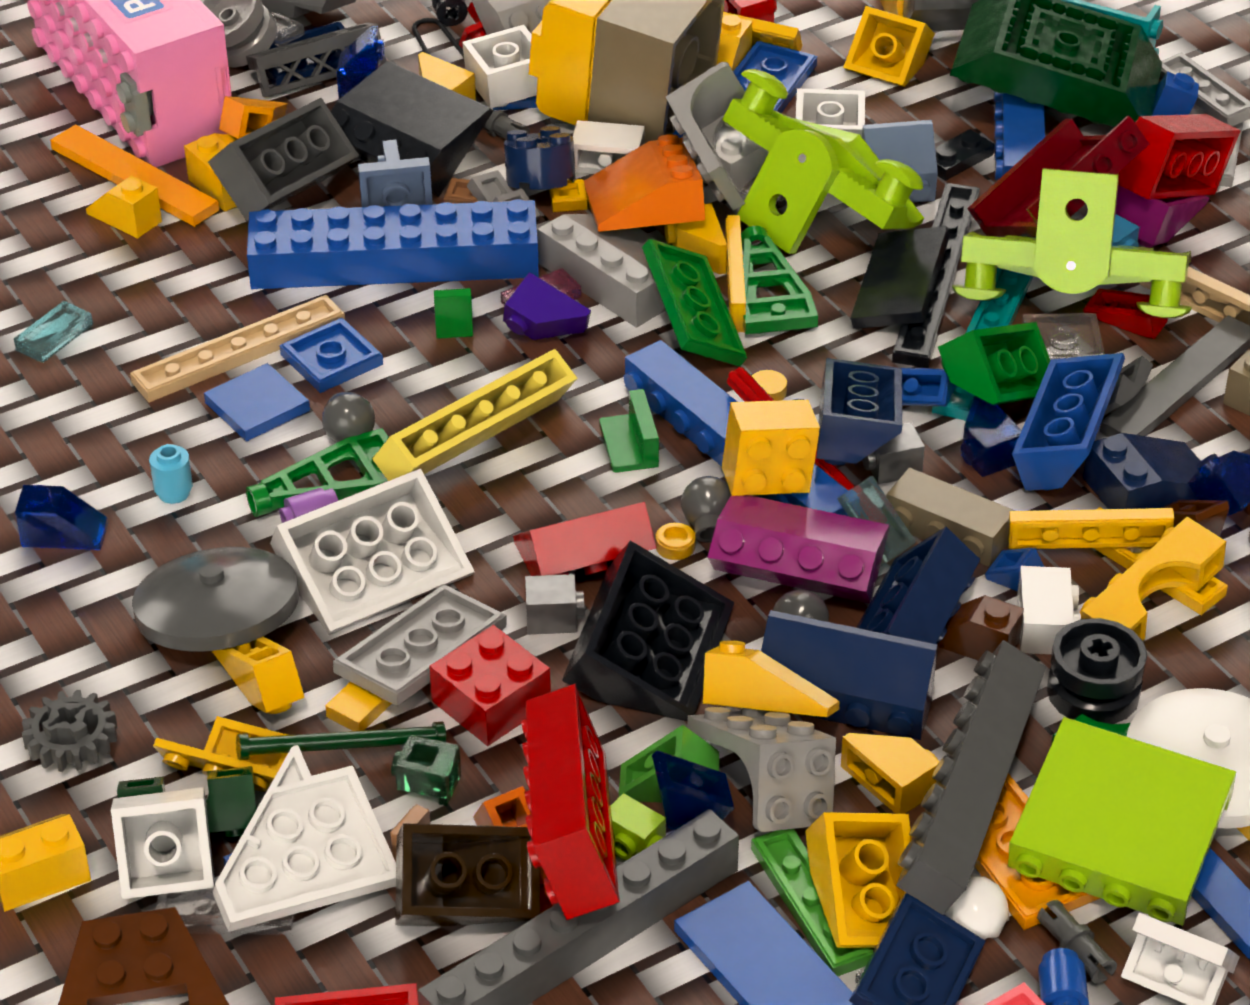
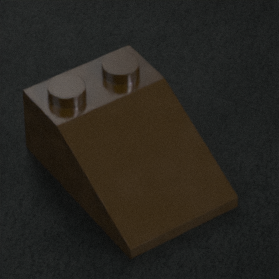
[395,823,540,927]

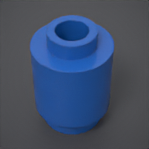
[1038,948,1089,1005]

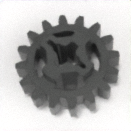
[21,690,118,772]

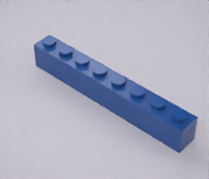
[624,340,858,518]

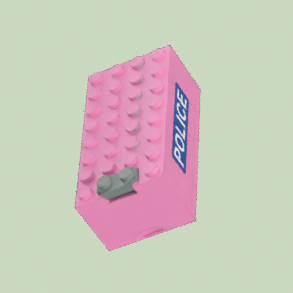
[27,0,232,168]

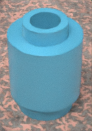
[149,444,193,504]

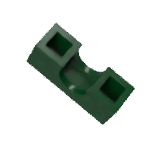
[117,766,257,837]

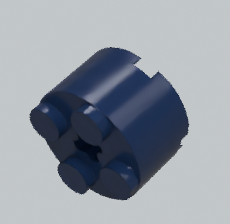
[504,126,576,190]

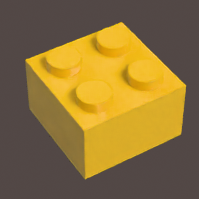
[722,400,820,496]

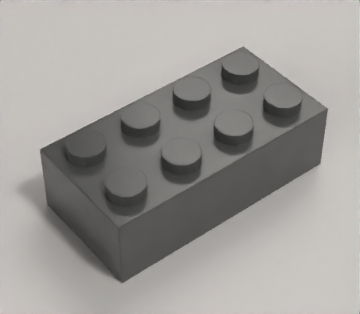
[208,98,359,221]

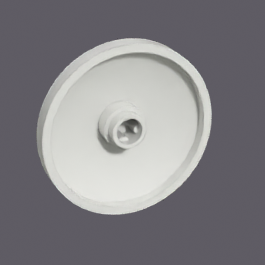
[1126,688,1250,829]

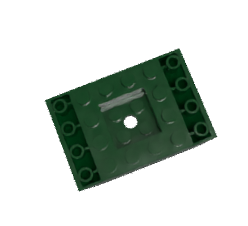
[950,0,1162,127]

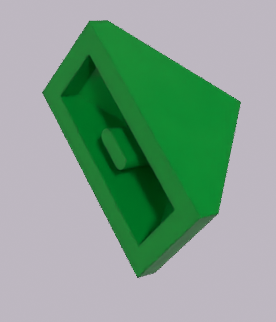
[434,288,473,339]

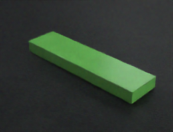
[751,829,873,976]

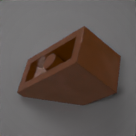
[937,595,1024,661]

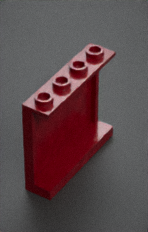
[967,116,1149,237]

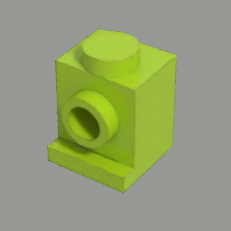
[610,793,666,860]

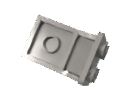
[665,62,745,211]
[687,707,836,832]

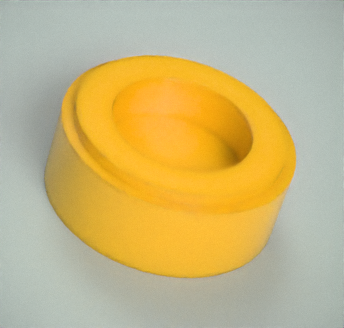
[752,370,787,401]
[656,523,696,560]

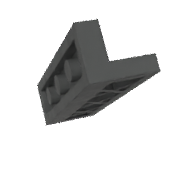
[246,22,386,97]

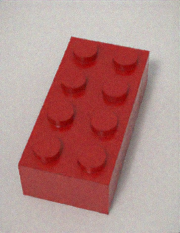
[1118,114,1241,200]

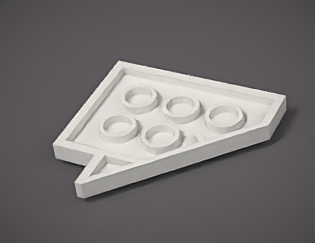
[213,745,396,932]

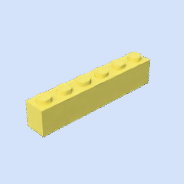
[372,349,578,481]

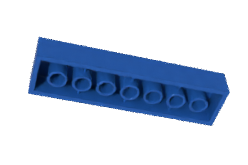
[247,199,539,289]

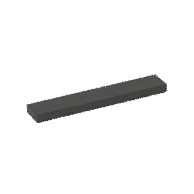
[1100,315,1250,437]

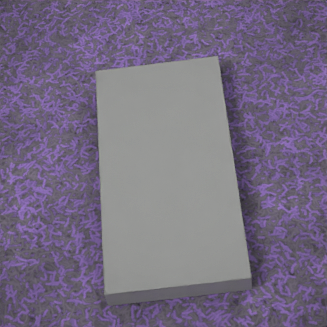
[333,584,507,706]

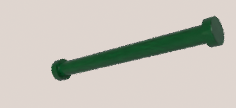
[236,721,446,760]

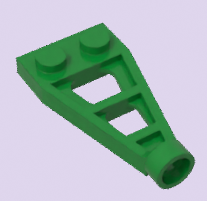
[741,226,818,334]
[246,428,389,517]

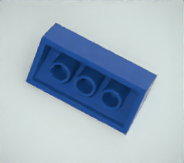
[1012,353,1125,491]

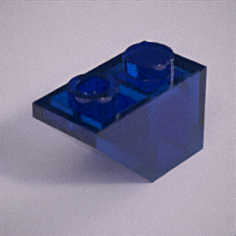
[336,26,385,99]

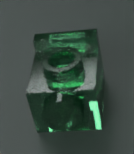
[391,735,461,806]

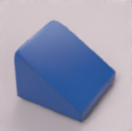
[985,548,1044,591]

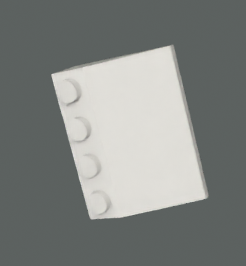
[270,468,475,634]

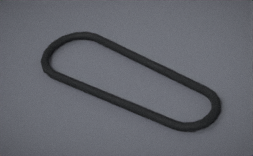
[412,18,464,58]

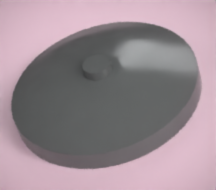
[132,547,299,651]

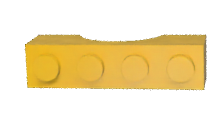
[1080,517,1226,641]

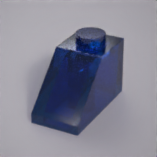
[960,396,1022,477]
[1187,451,1250,516]
[15,485,108,550]
[652,750,735,830]

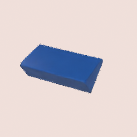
[902,368,956,407]

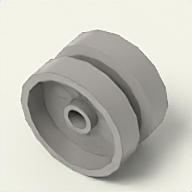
[201,0,277,68]

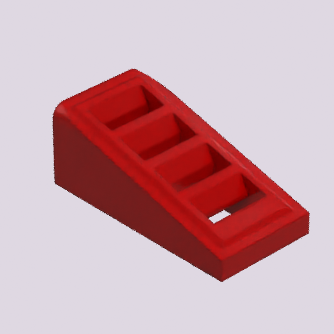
[1083,288,1168,339]

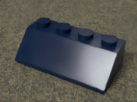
[816,358,903,466]
[856,527,980,644]
[761,610,938,740]

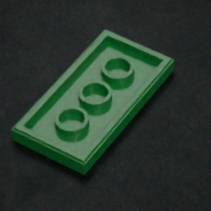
[642,239,747,367]

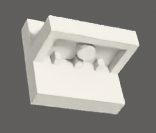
[1121,912,1240,1005]

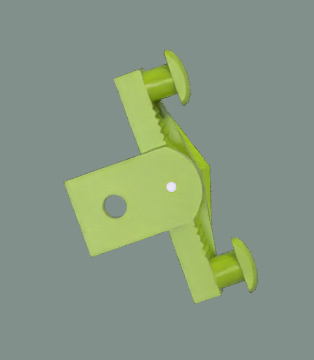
[722,69,924,254]
[952,168,1192,318]

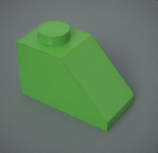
[619,725,720,804]

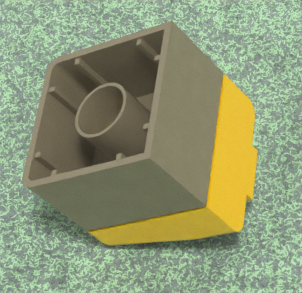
[529,0,725,143]

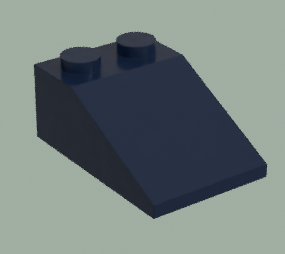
[1083,433,1226,509]

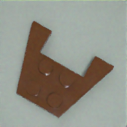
[58,907,229,1005]

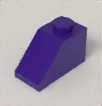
[503,272,591,340]

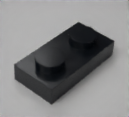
[935,129,994,181]

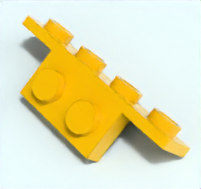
[153,716,288,792]

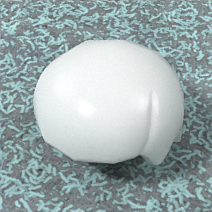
[944,875,1009,940]

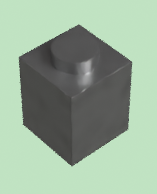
[862,422,925,484]
[525,574,585,635]

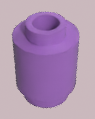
[279,487,339,523]

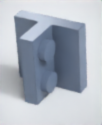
[358,140,432,207]

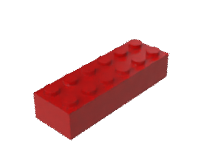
[521,684,620,920]

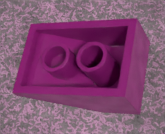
[1115,185,1209,248]

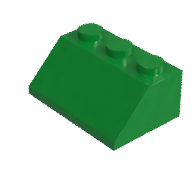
[938,322,1050,405]

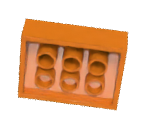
[584,134,705,232]

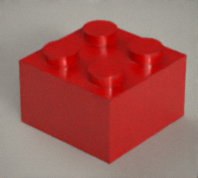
[429,624,551,747]

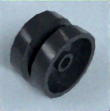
[1047,618,1147,724]

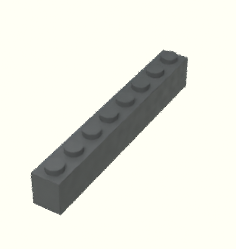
[896,640,1046,915]
[418,809,739,1005]

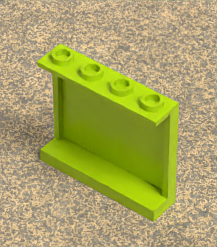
[1008,717,1236,926]

